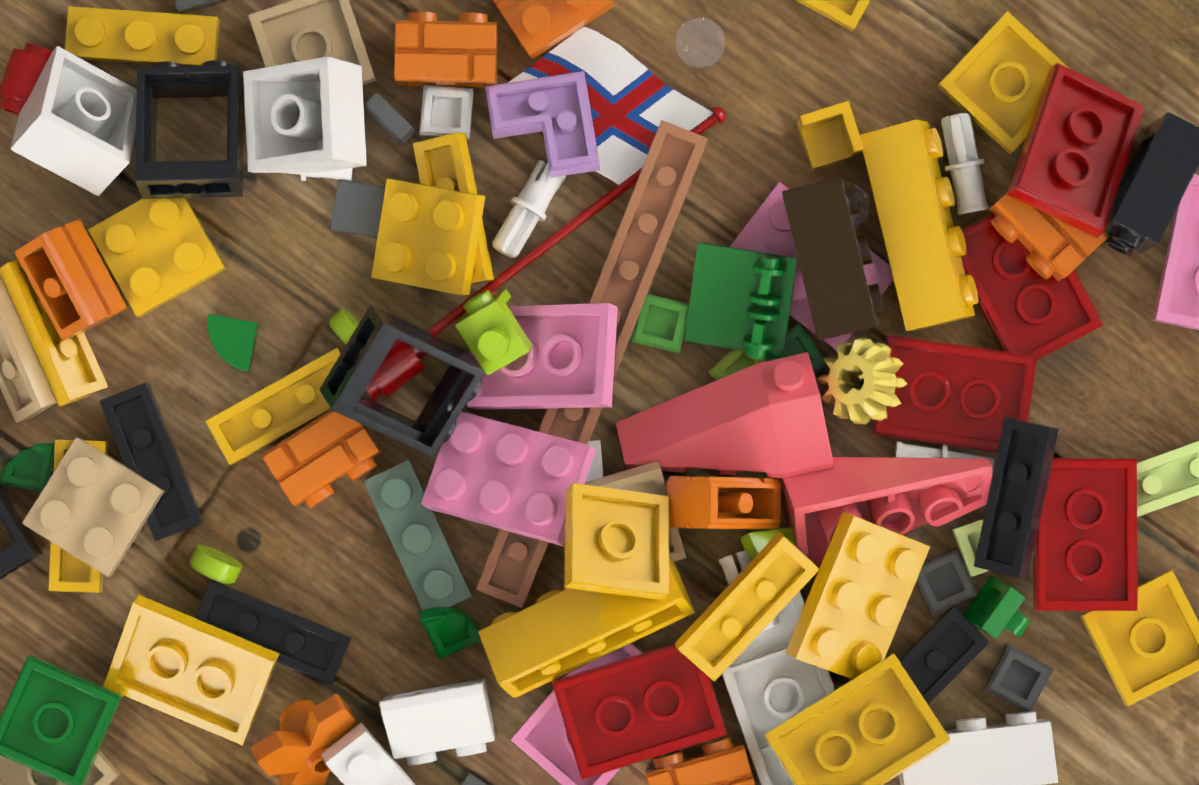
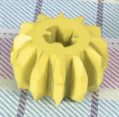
[818,338,907,425]

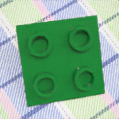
[684,242,798,359]

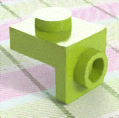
[455,288,533,376]

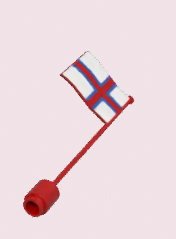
[366,27,726,401]

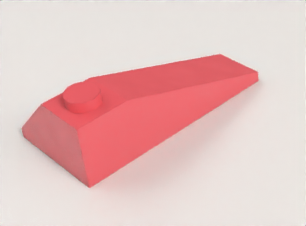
[615,352,834,479]
[780,457,992,577]

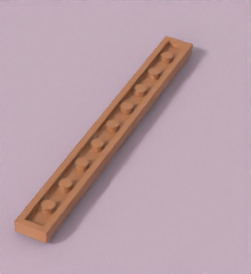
[476,120,709,608]

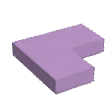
[485,71,600,178]

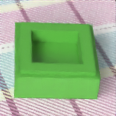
[631,294,689,354]

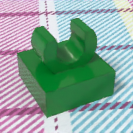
[963,576,1031,639]

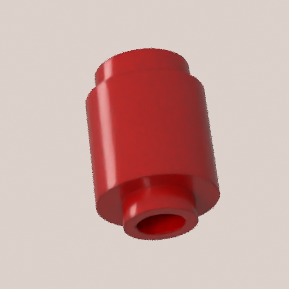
[0,42,52,116]

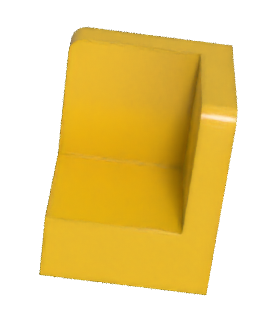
[797,101,864,171]

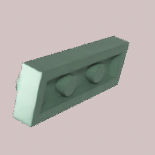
[363,460,472,610]

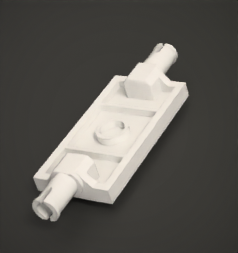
[718,550,835,785]

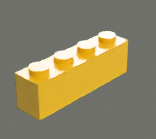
[860,119,978,331]
[478,556,695,698]

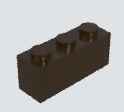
[782,177,885,341]

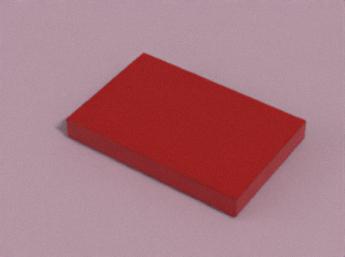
[1007,63,1145,238]
[961,214,1104,360]
[873,335,1038,452]
[1033,458,1138,611]
[552,643,728,780]

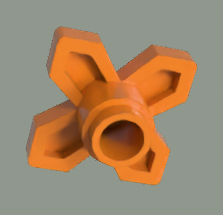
[251,694,356,785]

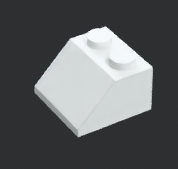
[10,46,137,196]
[243,56,366,173]
[379,678,496,766]

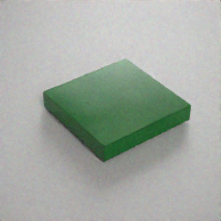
[0,655,123,785]

